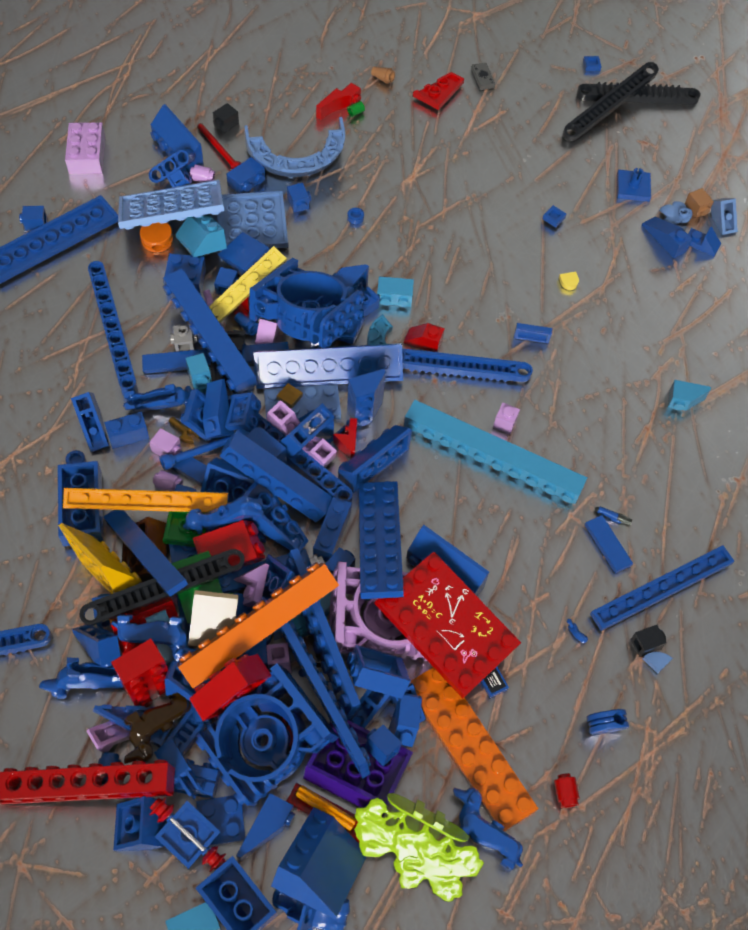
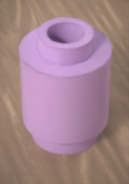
[190,164,215,183]
[153,470,183,491]

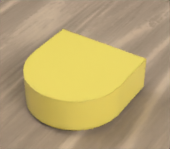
[559,272,579,290]

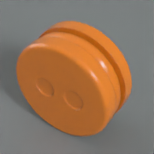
[140,222,173,253]

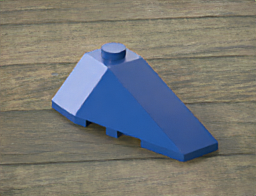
[237,481,308,552]

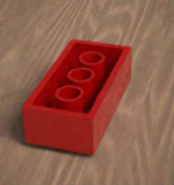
[111,639,168,708]

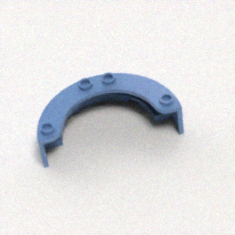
[244,117,345,177]

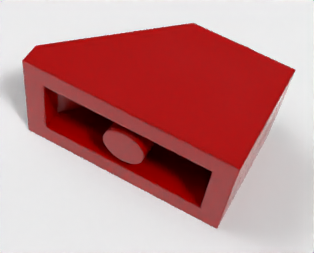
[403,323,445,352]

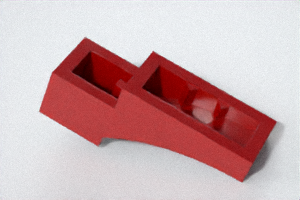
[316,83,361,120]

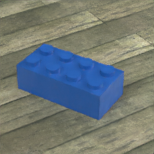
[58,461,104,546]

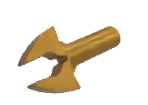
[169,417,199,444]

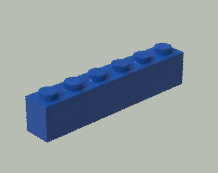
[219,430,333,522]

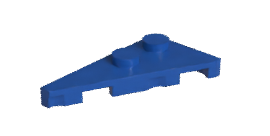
[93,704,175,748]

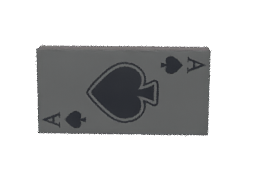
[471,63,495,90]

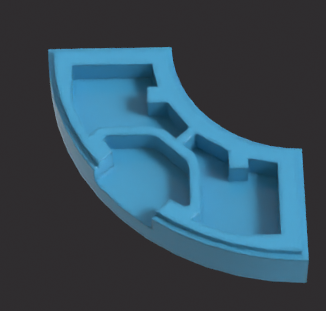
[367,314,393,345]

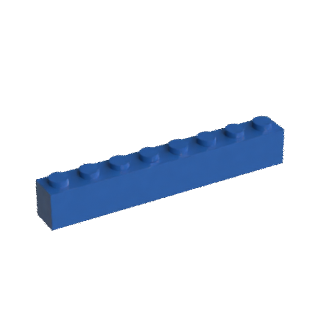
[163,268,257,394]

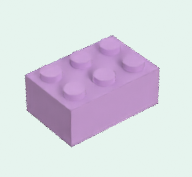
[65,123,105,174]

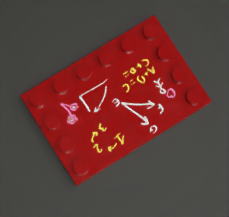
[374,552,521,699]

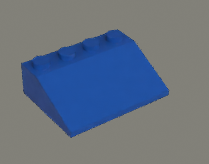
[271,807,367,920]

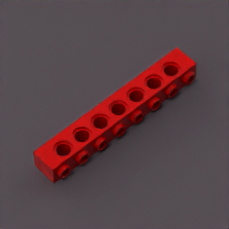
[0,760,175,804]

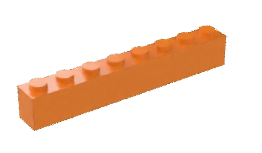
[177,562,339,689]

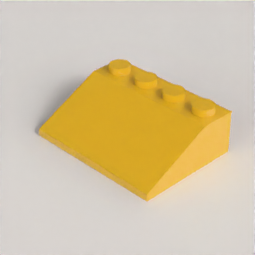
[58,523,142,594]

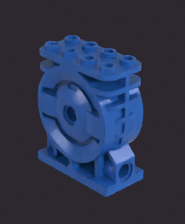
[249,257,365,349]
[195,663,339,807]

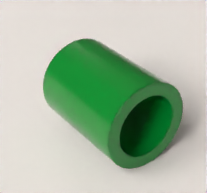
[347,101,365,117]

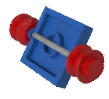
[150,797,226,872]

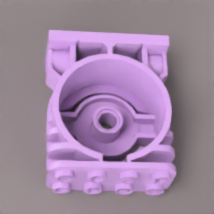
[329,562,427,661]

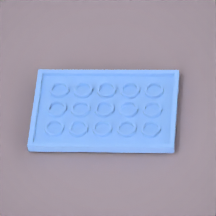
[118,180,224,230]

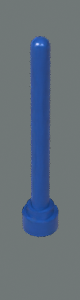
[159,435,232,470]

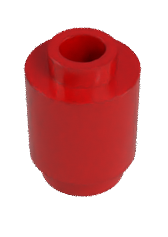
[554,773,580,808]

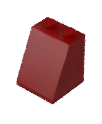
[193,520,266,567]

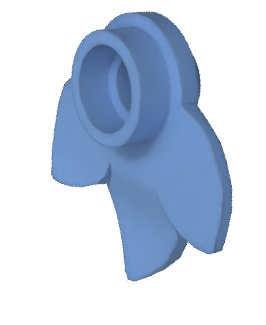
[659,201,692,225]

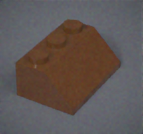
[122,517,167,584]

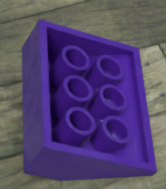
[303,720,413,818]

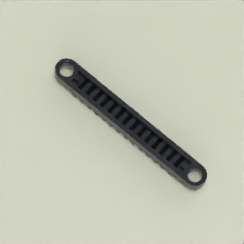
[563,62,659,141]
[577,82,701,105]
[79,549,245,626]

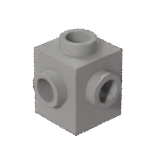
[170,324,197,352]

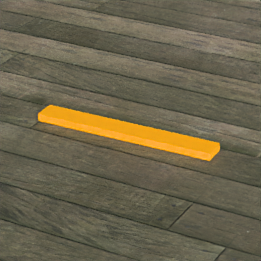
[63,488,228,512]

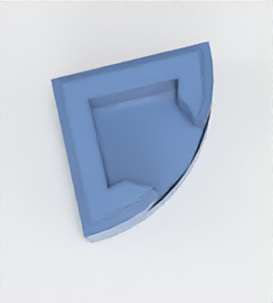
[642,652,673,674]

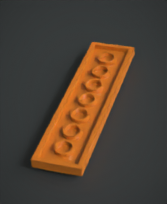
[410,667,538,832]

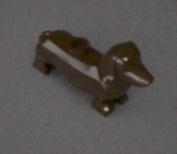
[123,692,191,764]

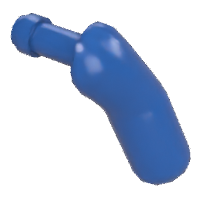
[567,619,588,644]

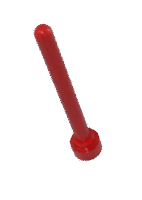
[197,123,241,170]

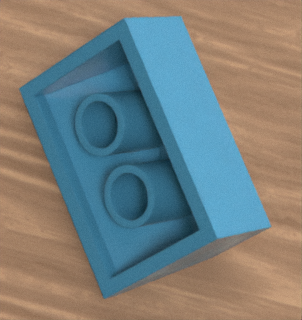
[175,214,227,257]

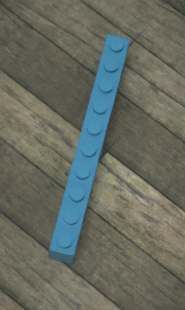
[404,400,588,504]

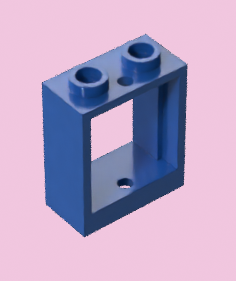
[347,645,411,699]

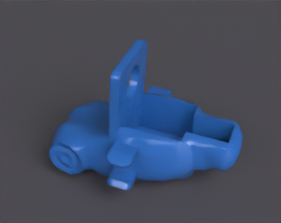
[272,889,350,930]

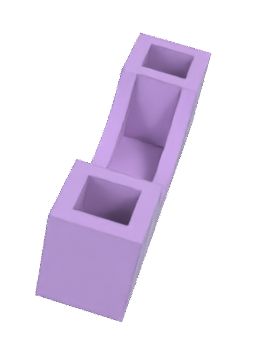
[267,400,337,468]

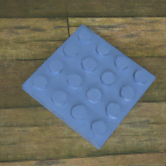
[217,191,288,252]

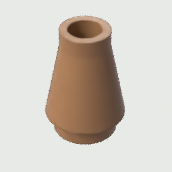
[371,66,395,84]

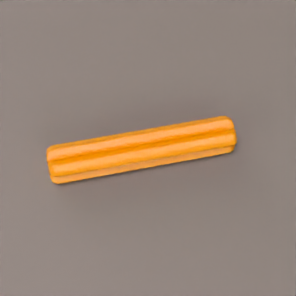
[296,785,356,831]

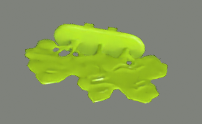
[354,793,484,902]

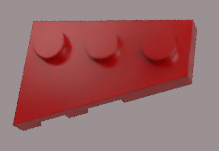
[413,72,465,110]

